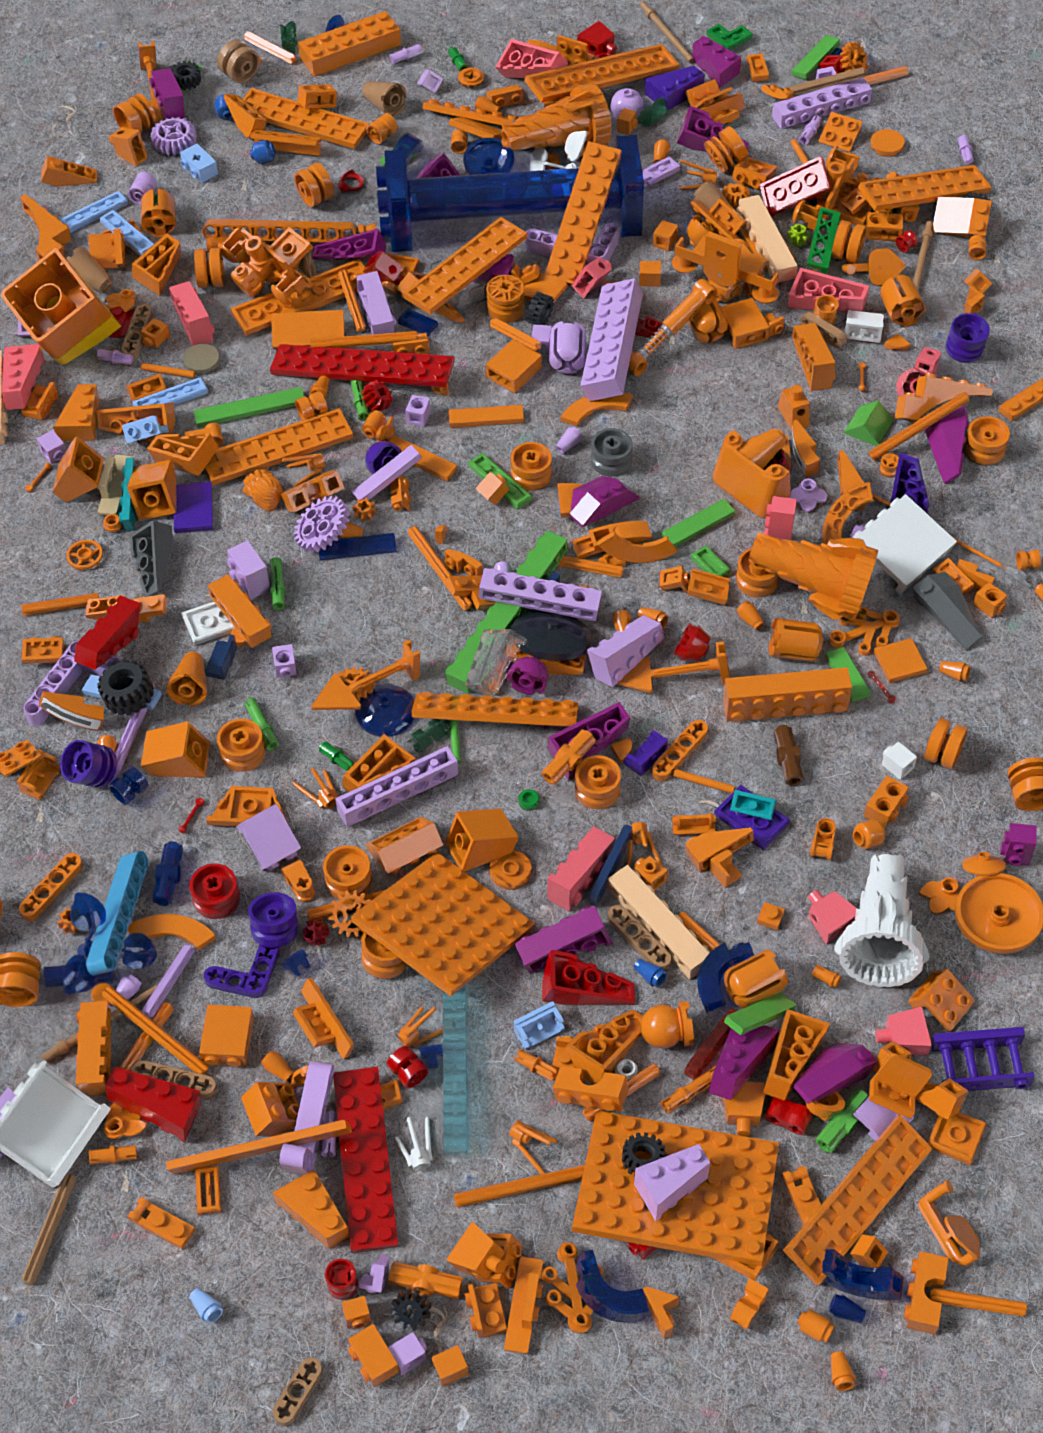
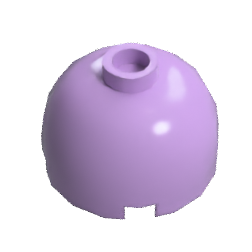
[610,88,644,119]

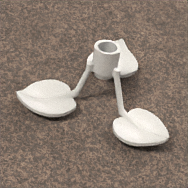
[530,131,587,210]

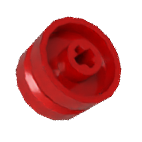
[189,863,240,919]

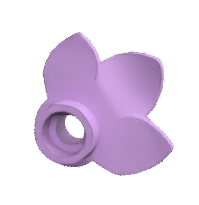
[790,479,827,512]

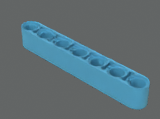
[86,851,148,976]

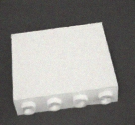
[852,494,957,595]
[0,1060,111,1188]

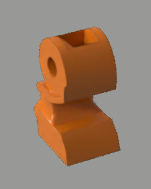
[730,1278,769,1330]

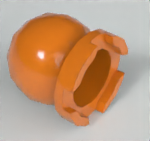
[640,1001,694,1049]

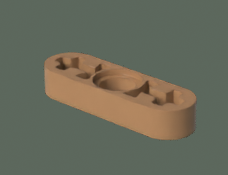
[800,312,847,348]
[273,1357,322,1426]

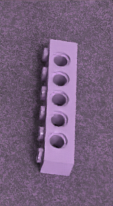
[772,78,872,129]
[479,568,602,621]
[336,746,458,827]

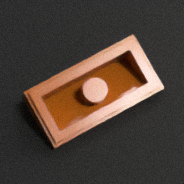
[126,373,167,401]

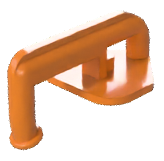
[841,248,905,285]
[918,1180,981,1266]

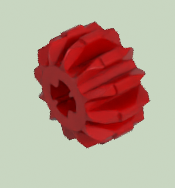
[361,380,394,412]

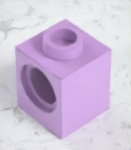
[405,395,431,427]
[36,430,66,464]
[272,644,297,678]
[388,1332,428,1376]

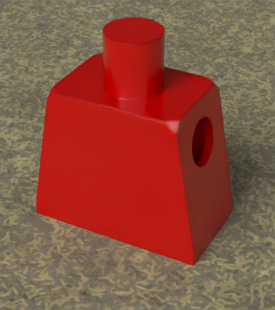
[577,20,617,57]
[363,250,405,285]

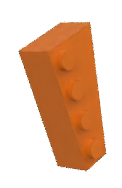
[792,323,836,391]

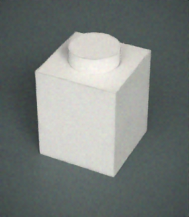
[882,742,917,780]

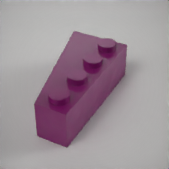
[515,906,613,973]

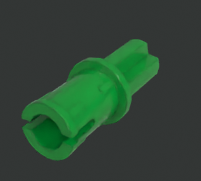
[448,46,469,72]
[319,741,354,771]

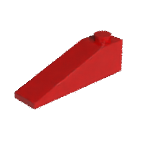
[542,950,635,1005]

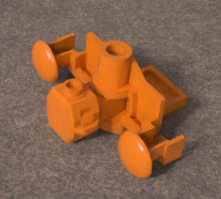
[793,146,873,230]
[218,227,313,305]
[672,231,779,304]

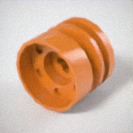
[113,93,157,133]
[704,126,748,173]
[486,275,525,323]
[1007,757,1043,811]
[0,952,42,1007]

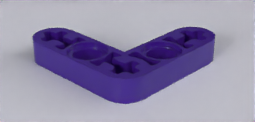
[204,945,280,998]

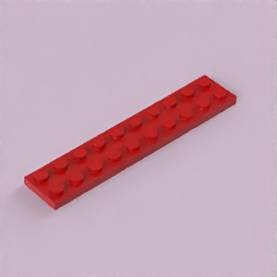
[270,344,455,387]

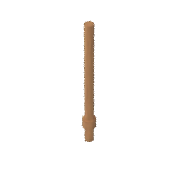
[639,1,694,63]
[913,221,933,291]
[40,985,158,1062]

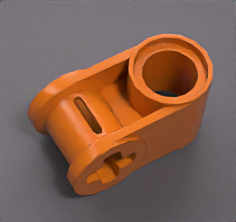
[809,818,836,861]
[281,859,315,902]

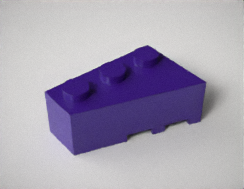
[645,66,705,111]

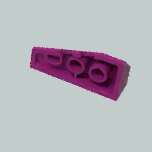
[925,406,969,484]

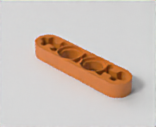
[652,720,708,781]
[19,853,83,921]

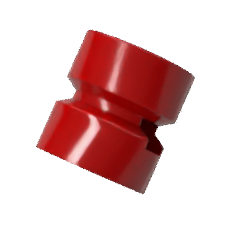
[386,1045,429,1089]
[325,1258,359,1300]

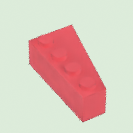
[495,39,568,78]
[788,268,869,312]
[169,281,215,346]
[2,344,45,410]
[764,496,797,540]
[547,826,615,912]

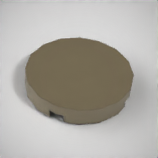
[183,344,220,374]

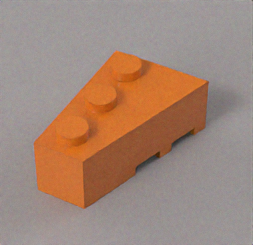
[132,233,181,296]
[54,384,100,441]
[147,433,219,476]

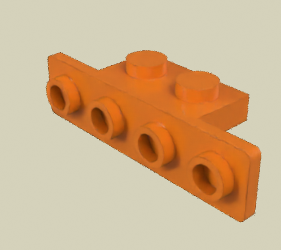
[684,92,745,124]
[691,197,746,240]
[293,978,354,1059]
[504,1257,544,1354]

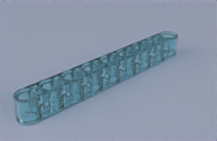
[443,985,467,1154]

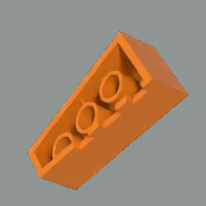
[76,1001,111,1096]
[763,1009,831,1100]

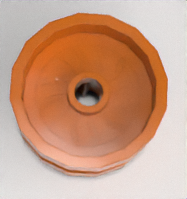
[294,162,335,207]
[832,220,867,264]
[194,248,225,288]
[964,416,1010,465]
[511,442,552,491]
[736,547,780,598]
[924,717,968,770]
[217,718,265,772]
[575,755,621,809]
[323,845,372,899]
[361,931,408,979]

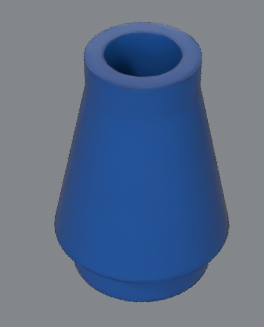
[634,958,667,988]

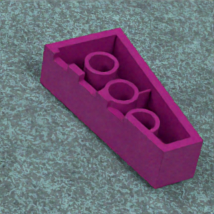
[547,702,630,780]
[709,1025,779,1100]

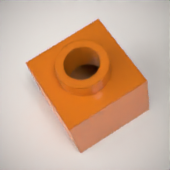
[617,108,638,135]
[850,1234,888,1271]
[341,1296,371,1329]

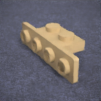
[97,455,132,516]

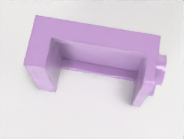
[236,804,301,872]

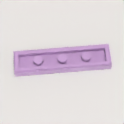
[352,445,422,500]

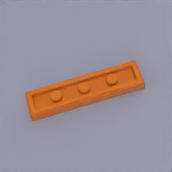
[449,405,524,428]
[389,436,457,481]

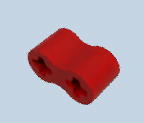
[764,1097,813,1135]

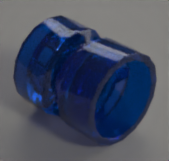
[108,766,149,805]

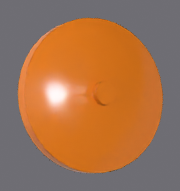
[955,873,1043,954]

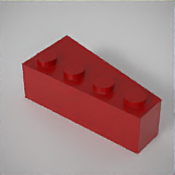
[105,1066,201,1143]

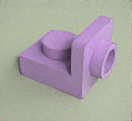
[358,1254,390,1293]

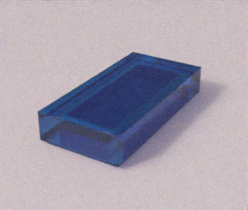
[398,308,438,337]

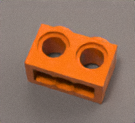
[297,84,337,109]
[865,212,903,242]
[864,775,909,828]

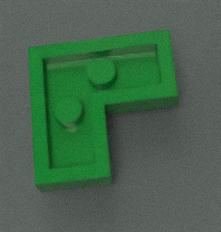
[706,24,753,50]

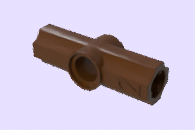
[774,725,804,787]

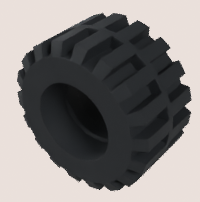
[97,660,154,716]

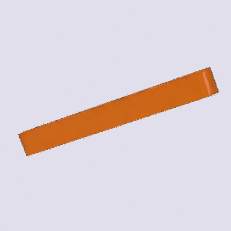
[202,219,358,242]

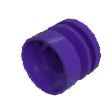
[945,313,990,363]
[60,740,117,788]

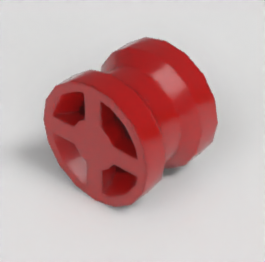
[895,230,918,252]

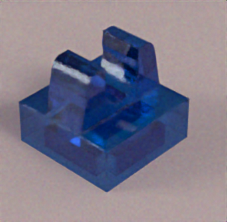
[281,949,310,977]
[419,1044,443,1069]

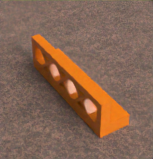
[251,130,322,156]

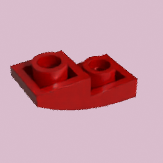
[635,316,662,337]

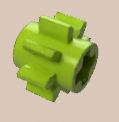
[787,224,810,246]

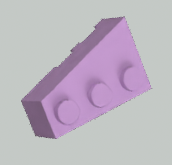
[357,271,396,334]
[634,1144,710,1221]

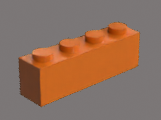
[208,574,272,648]

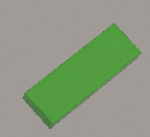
[825,647,871,703]

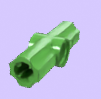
[815,1089,869,1153]

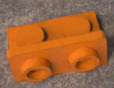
[486,84,524,107]
[392,333,430,354]
[21,382,58,421]
[21,636,66,664]
[475,1233,522,1288]
[465,1283,507,1338]

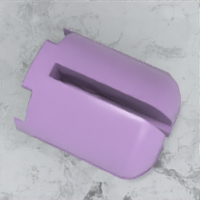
[549,321,586,374]

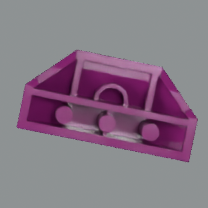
[570,476,639,528]

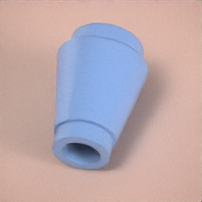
[189,1288,223,1323]

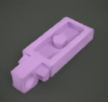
[636,157,681,189]

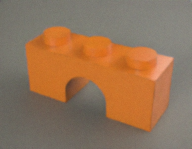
[281,470,345,512]
[553,1066,629,1111]
[903,1251,948,1335]

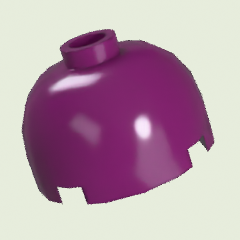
[507,657,549,695]

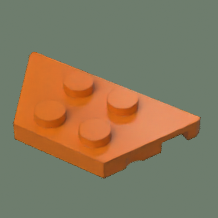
[206,786,287,826]

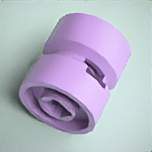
[128,172,157,205]

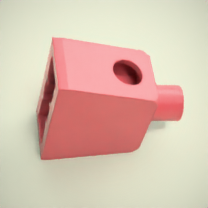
[572,257,612,299]
[915,347,942,374]
[808,890,857,944]
[875,1007,931,1056]

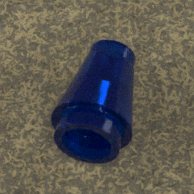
[828,1293,866,1324]

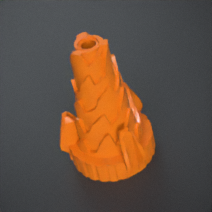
[501,84,612,157]
[748,532,879,620]

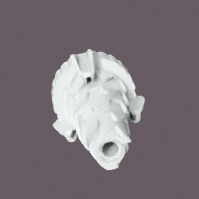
[834,854,929,987]

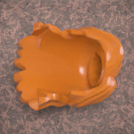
[242,469,284,511]

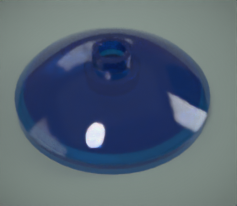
[463,138,515,182]
[355,684,415,737]

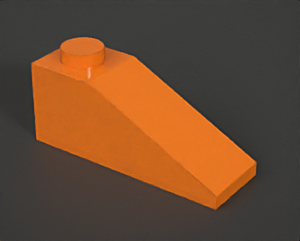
[224,94,267,139]
[837,450,867,510]
[685,827,754,872]

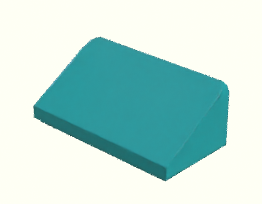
[730,790,777,820]

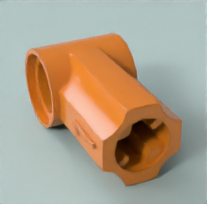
[185,423,223,447]

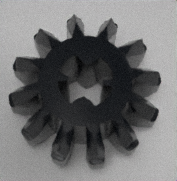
[391,1287,432,1331]

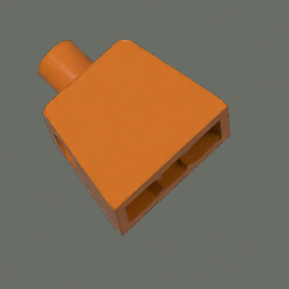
[109,127,148,167]
[778,385,810,431]
[722,1082,765,1136]
[446,1222,506,1280]

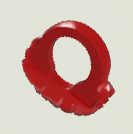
[338,169,363,192]

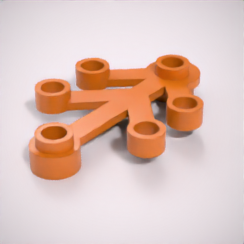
[829,607,900,656]
[541,1242,607,1334]

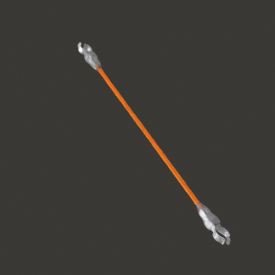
[823,466,1039,588]

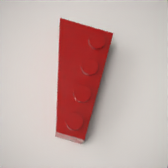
[74,595,141,670]

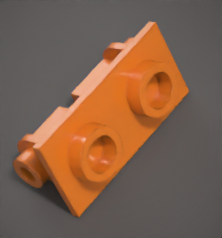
[390,474,412,511]
[672,813,716,835]

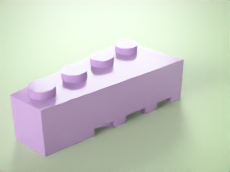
[587,615,665,687]

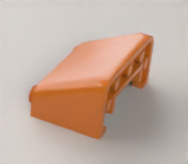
[713,430,791,518]

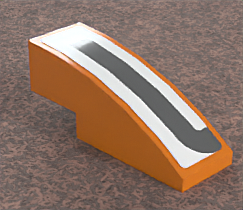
[791,419,820,478]
[39,691,104,731]

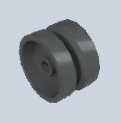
[591,428,633,477]

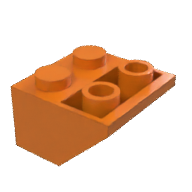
[241,1082,300,1137]

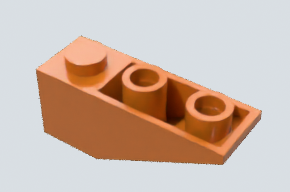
[41,156,97,187]

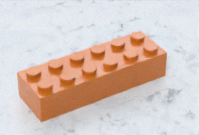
[298,11,401,76]
[723,667,852,722]

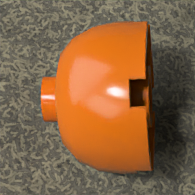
[687,214,720,247]

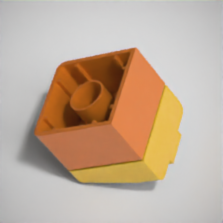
[1,247,121,365]

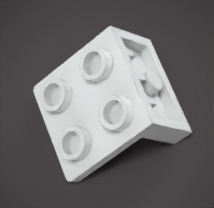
[845,310,884,343]

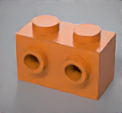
[347,1324,399,1388]

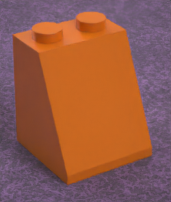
[52,437,104,502]
[127,459,177,521]
[141,721,211,778]
[445,808,518,872]

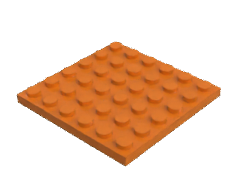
[351,852,535,997]

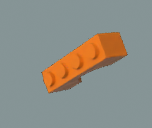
[872,1041,968,1120]

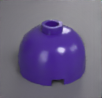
[365,441,402,475]

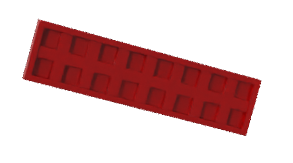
[333,1066,399,1253]

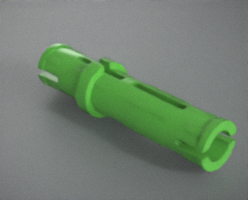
[350,380,369,421]
[270,557,286,610]
[244,697,279,751]

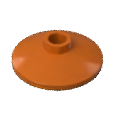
[962,852,1006,876]

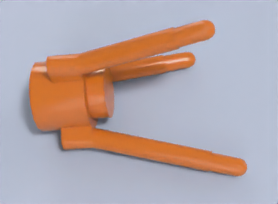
[680,160,717,190]
[282,453,325,488]
[293,768,339,809]
[626,822,664,868]
[397,1007,454,1048]
[509,1120,558,1174]

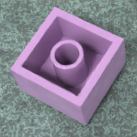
[226,540,270,600]

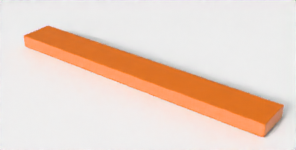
[166,1120,352,1174]

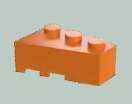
[342,734,416,792]
[272,1170,349,1249]

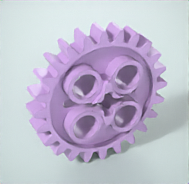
[293,496,350,553]

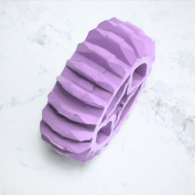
[151,116,197,156]

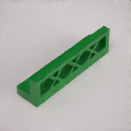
[806,207,841,274]

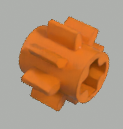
[352,497,376,523]
[57,907,85,935]

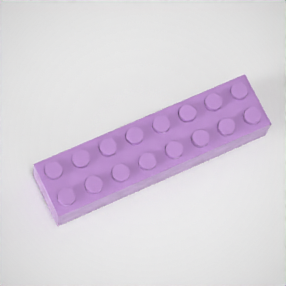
[580,278,643,401]

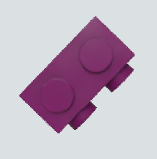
[1000,823,1037,866]

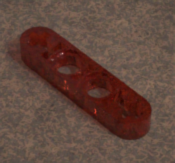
[684,1008,738,1080]

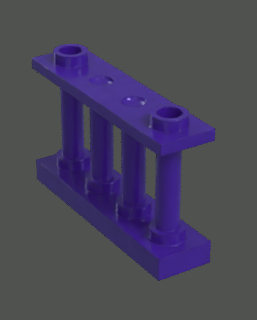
[931,1027,1035,1091]

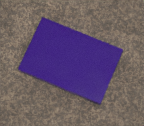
[174,482,213,533]
[714,785,790,851]

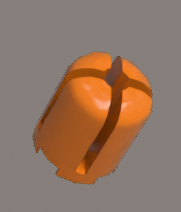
[141,188,176,238]
[880,274,926,327]
[688,298,728,343]
[769,618,823,662]
[724,949,788,1008]

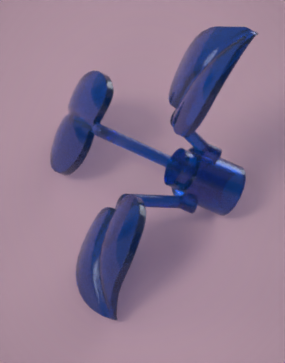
[63,892,157,994]

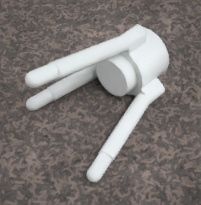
[395,1117,433,1171]

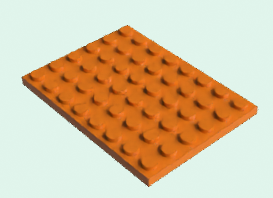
[571,1111,779,1266]

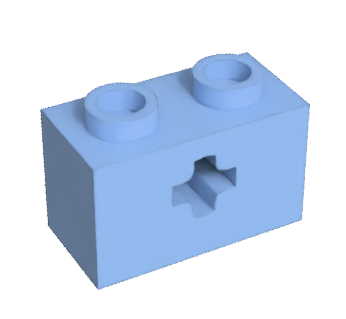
[180,144,218,183]

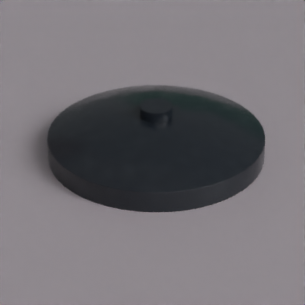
[511,611,592,661]

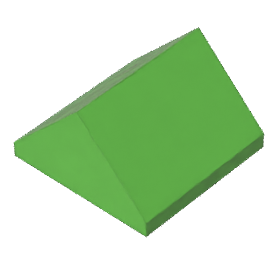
[844,400,894,446]

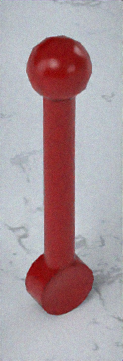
[178,798,204,833]

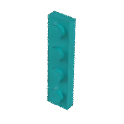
[119,457,137,531]

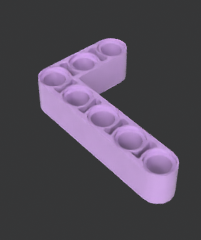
[525,223,619,266]
[24,641,121,726]
[279,1061,334,1175]

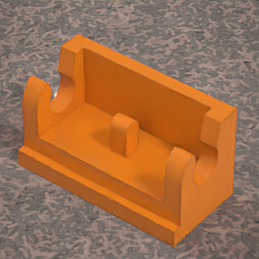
[17,749,61,800]

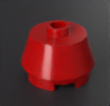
[674,624,711,663]

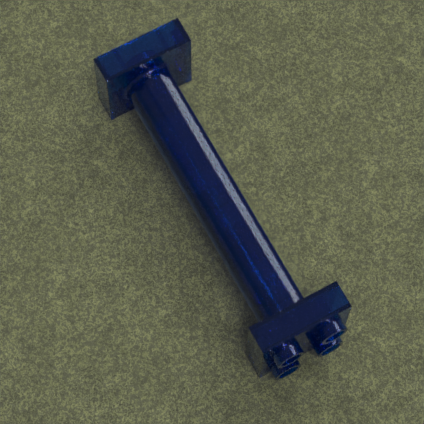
[376,135,644,252]

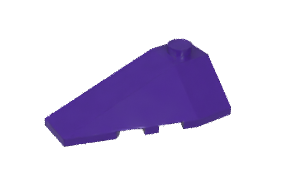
[890,452,929,513]

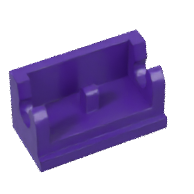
[623,730,668,776]

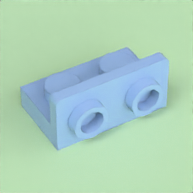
[122,415,169,443]

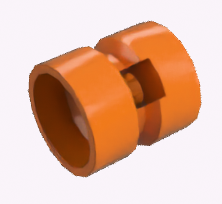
[366,113,398,144]
[814,295,839,329]
[295,391,328,420]

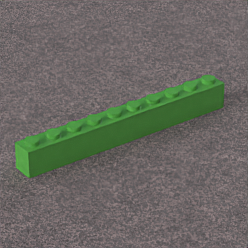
[445,530,568,694]

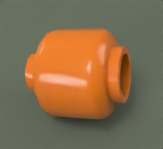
[853,819,885,849]

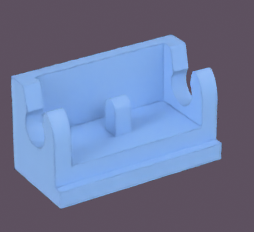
[513,1001,565,1050]

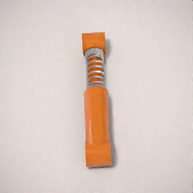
[628,279,718,376]

